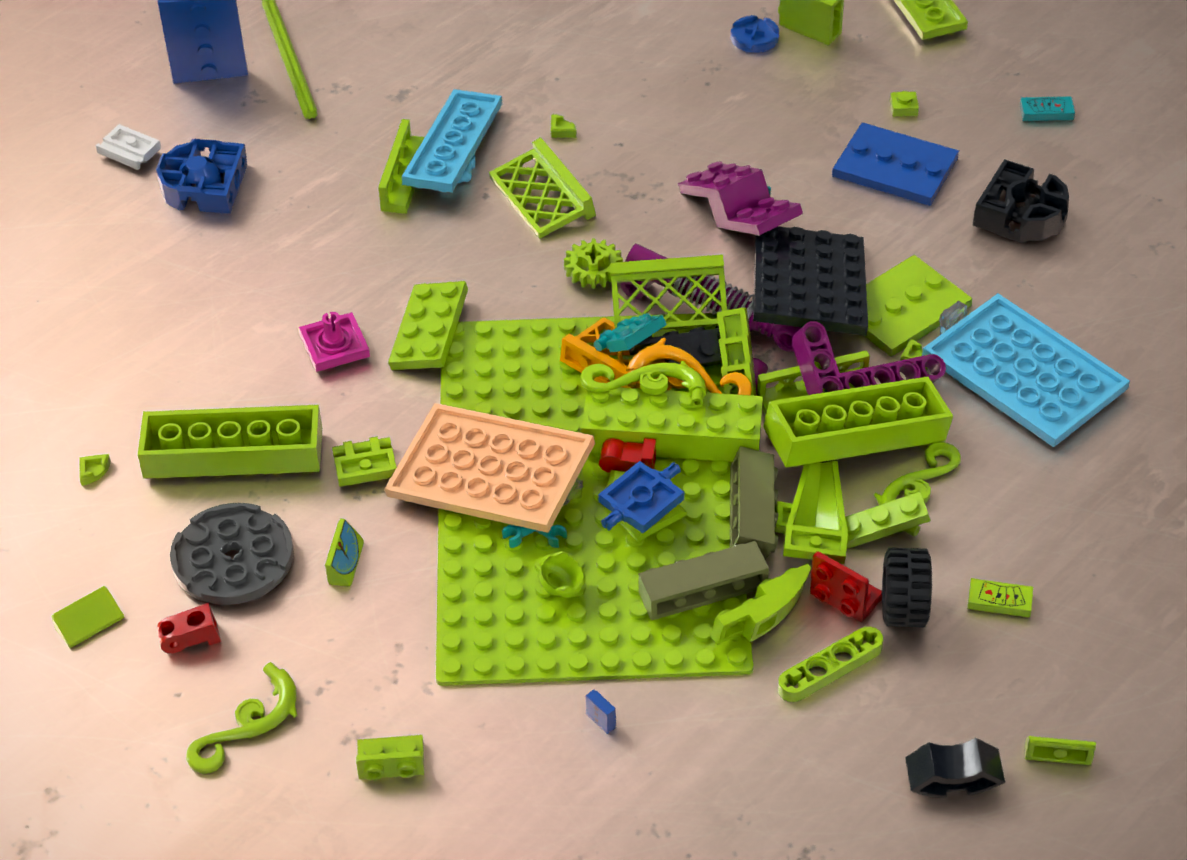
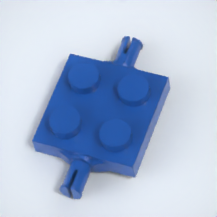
[598,461,684,534]

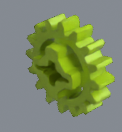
[564,239,623,289]

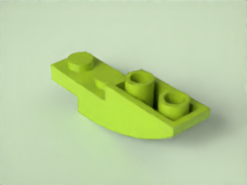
[710,563,811,645]

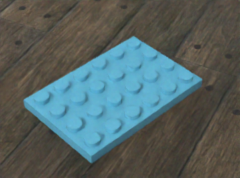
[922,293,1130,447]

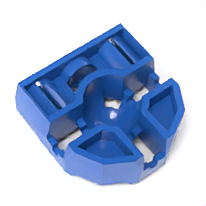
[156,139,247,214]

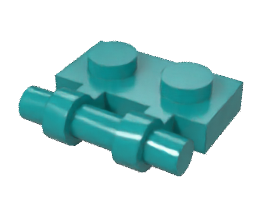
[594,313,667,353]

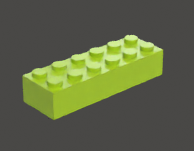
[763,377,953,468]
[581,387,763,462]
[138,405,323,479]

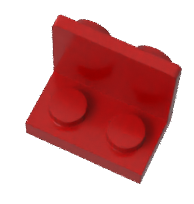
[810,551,882,623]

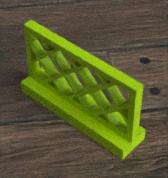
[489,137,596,239]
[610,254,727,330]

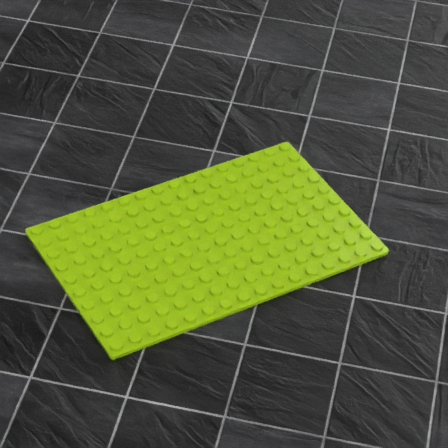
[436,313,753,686]

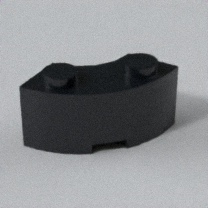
[905,738,1005,798]

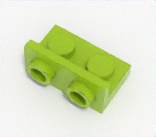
[356,735,425,780]

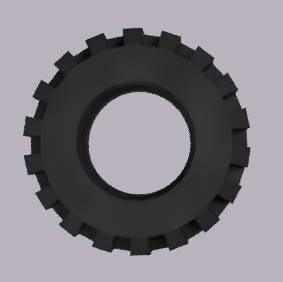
[882,547,932,628]

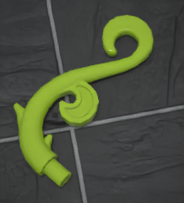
[580,361,706,407]
[874,442,961,537]
[186,662,297,774]

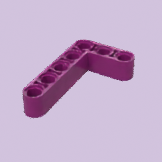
[792,321,946,395]

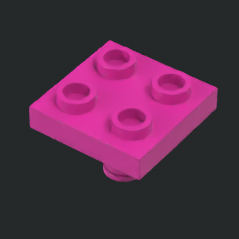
[299,311,370,372]

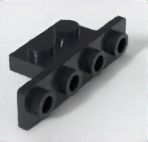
[629,326,722,367]

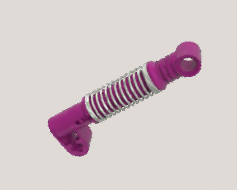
[620,243,807,352]

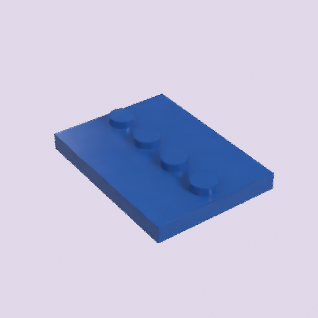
[158,0,248,84]
[832,122,959,206]

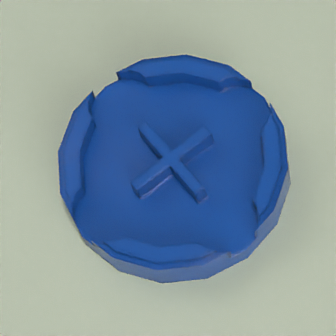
[730,15,779,53]

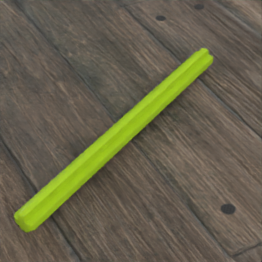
[262,0,318,120]

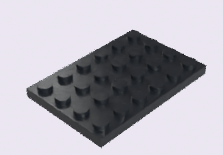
[753,226,868,336]

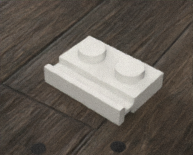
[96,124,161,170]

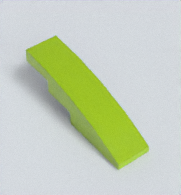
[717,307,757,396]

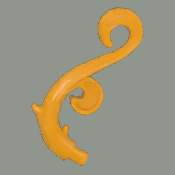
[626,338,752,395]

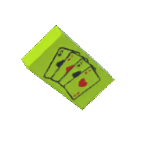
[967,578,1033,618]

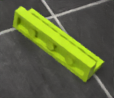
[378,119,425,214]
[757,350,870,417]

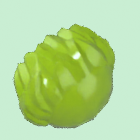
[538,551,586,598]

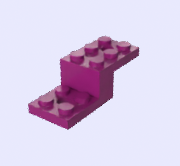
[678,161,803,235]

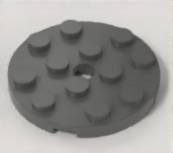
[170,503,294,606]

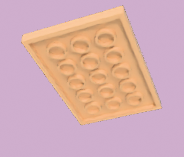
[384,403,595,533]

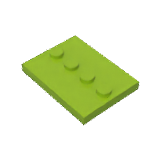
[865,255,973,357]

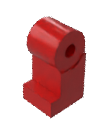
[599,438,656,473]
[157,603,221,654]

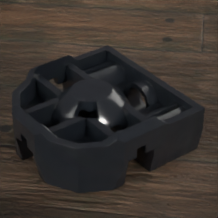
[973,159,1069,243]

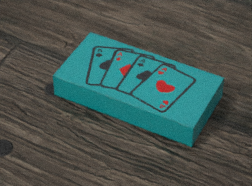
[1019,97,1075,121]

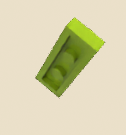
[845,491,931,549]

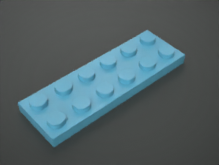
[402,89,502,193]

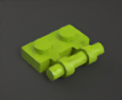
[332,436,397,487]

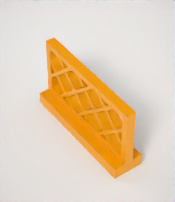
[560,317,673,390]

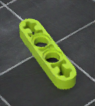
[778,627,883,702]

